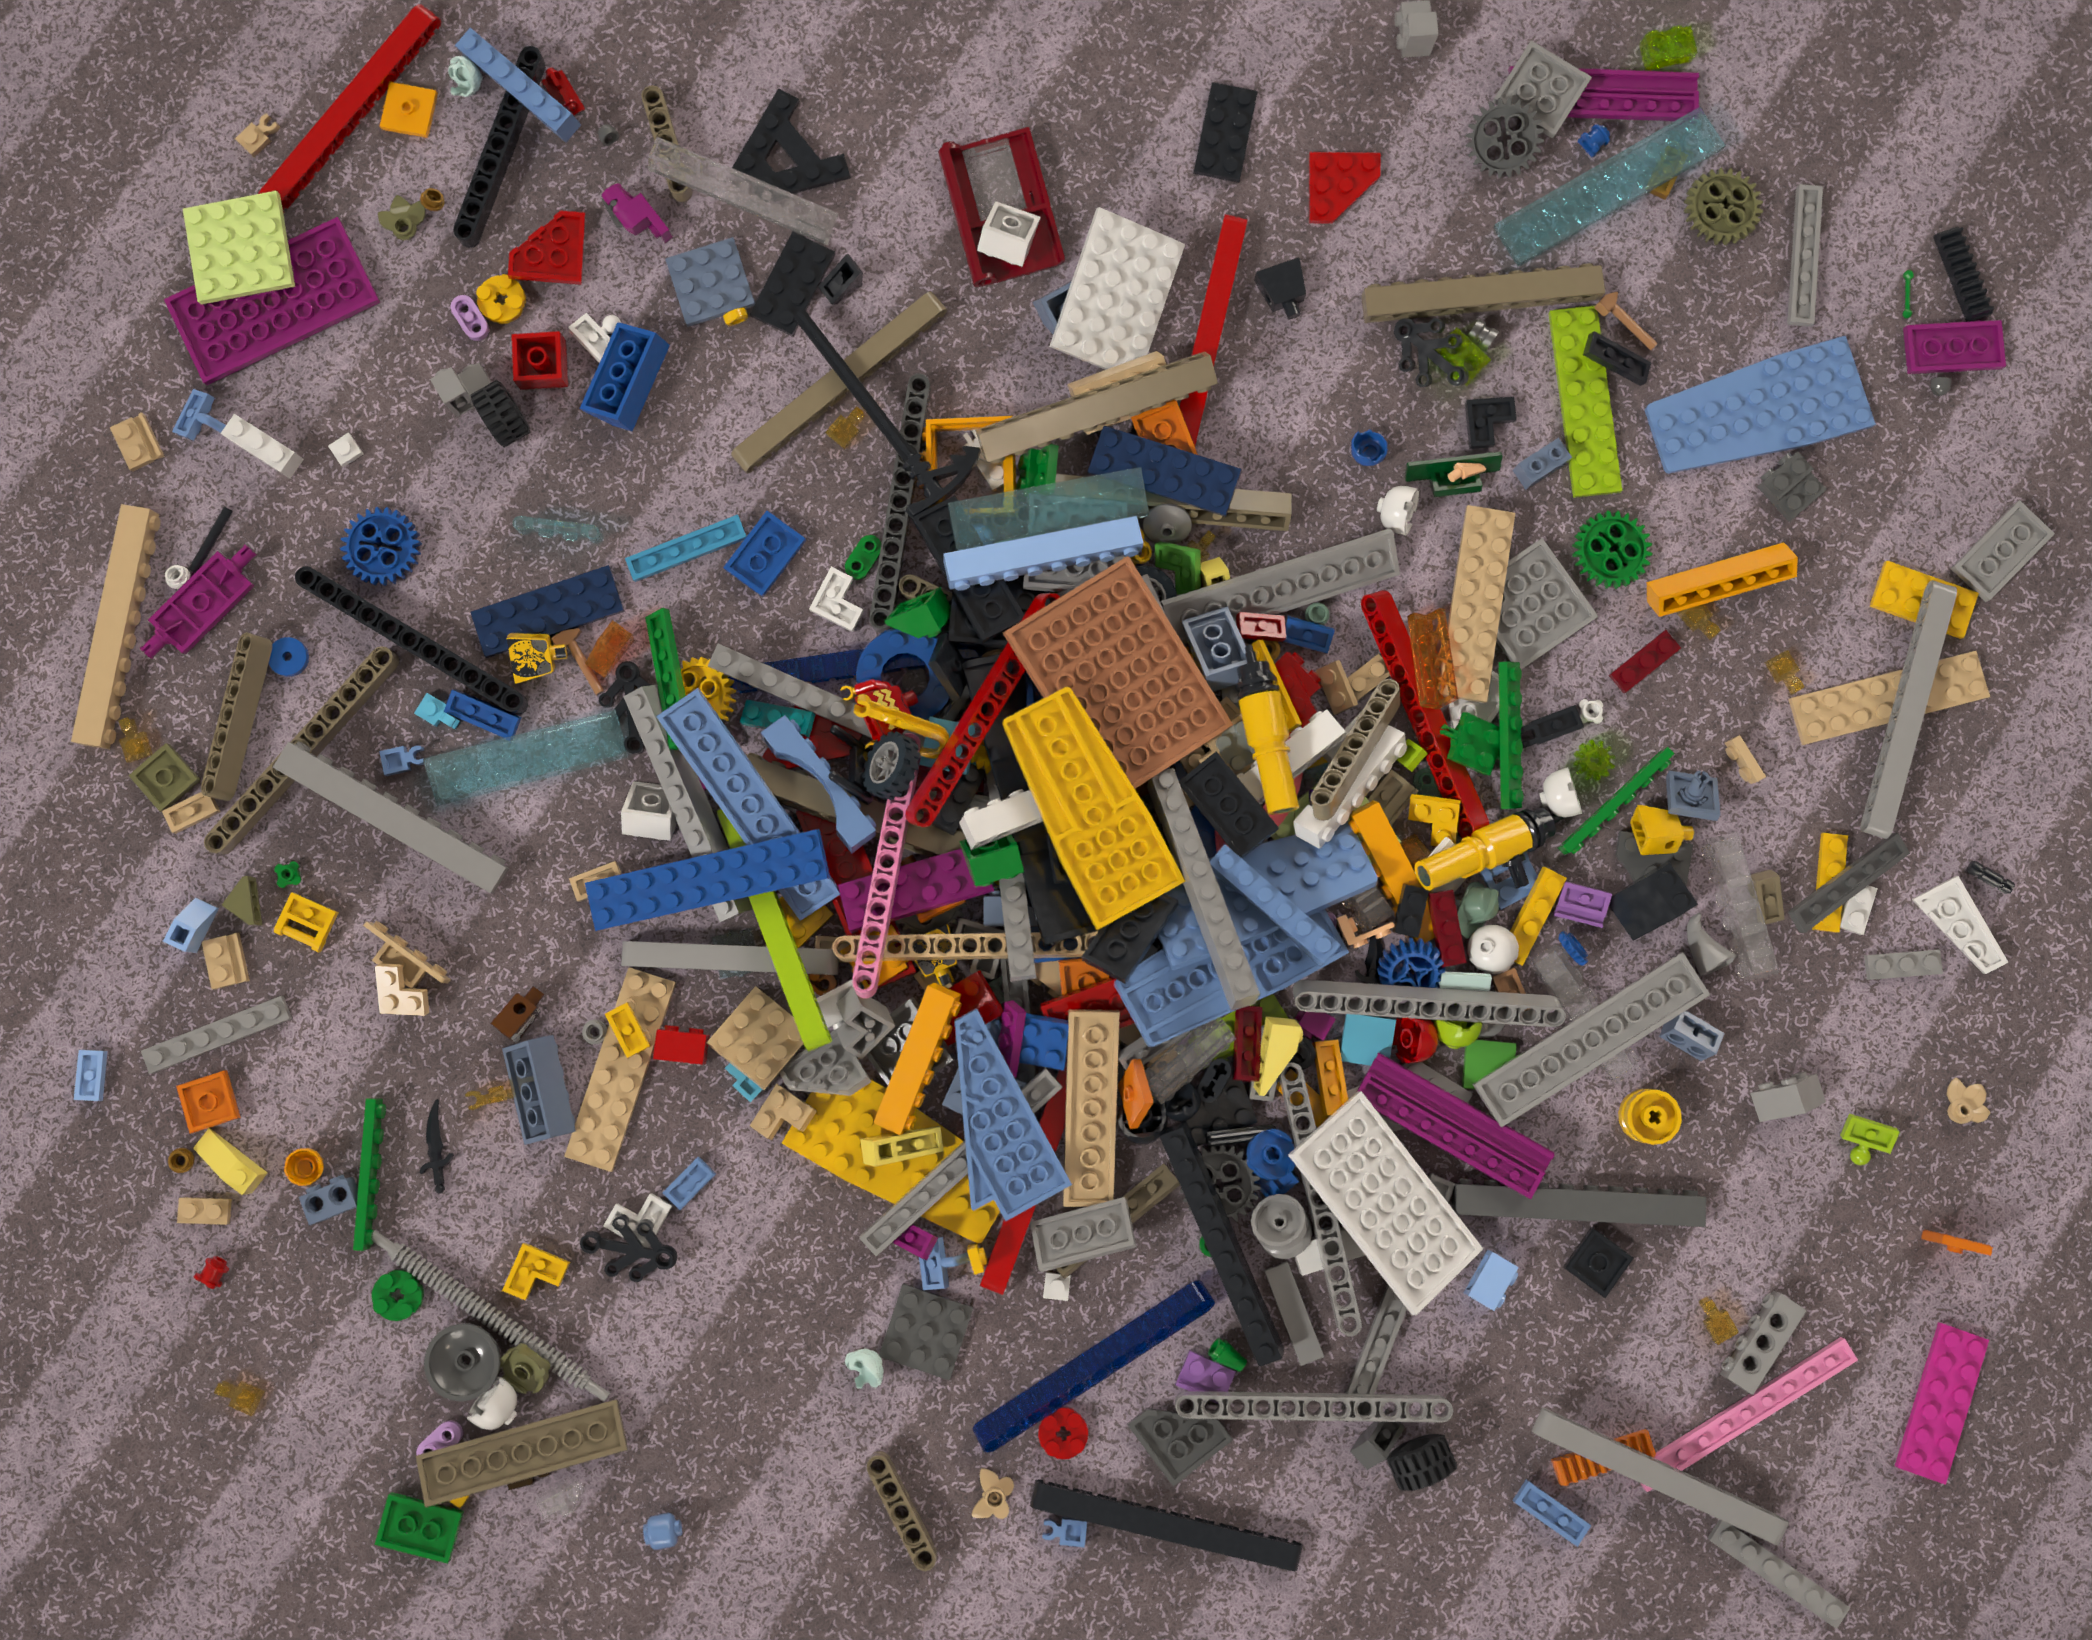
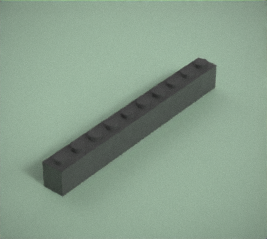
[1452,1178,1706,1227]

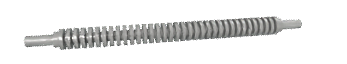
[372,1230,610,1402]

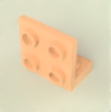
[1336,914,1395,948]

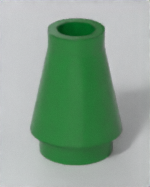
[1208,1338,1247,1372]

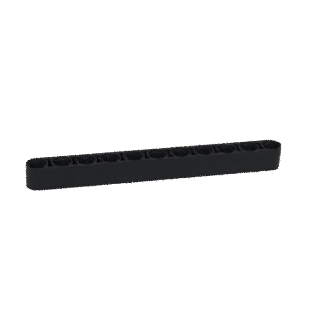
[295,566,528,715]
[1030,1479,1303,1571]

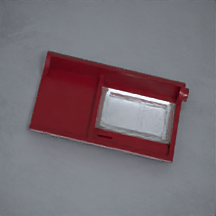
[938,127,1065,287]

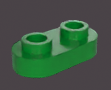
[845,535,881,580]

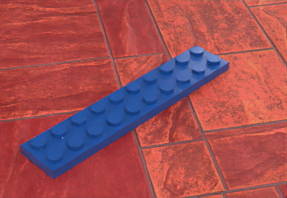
[585,829,830,931]

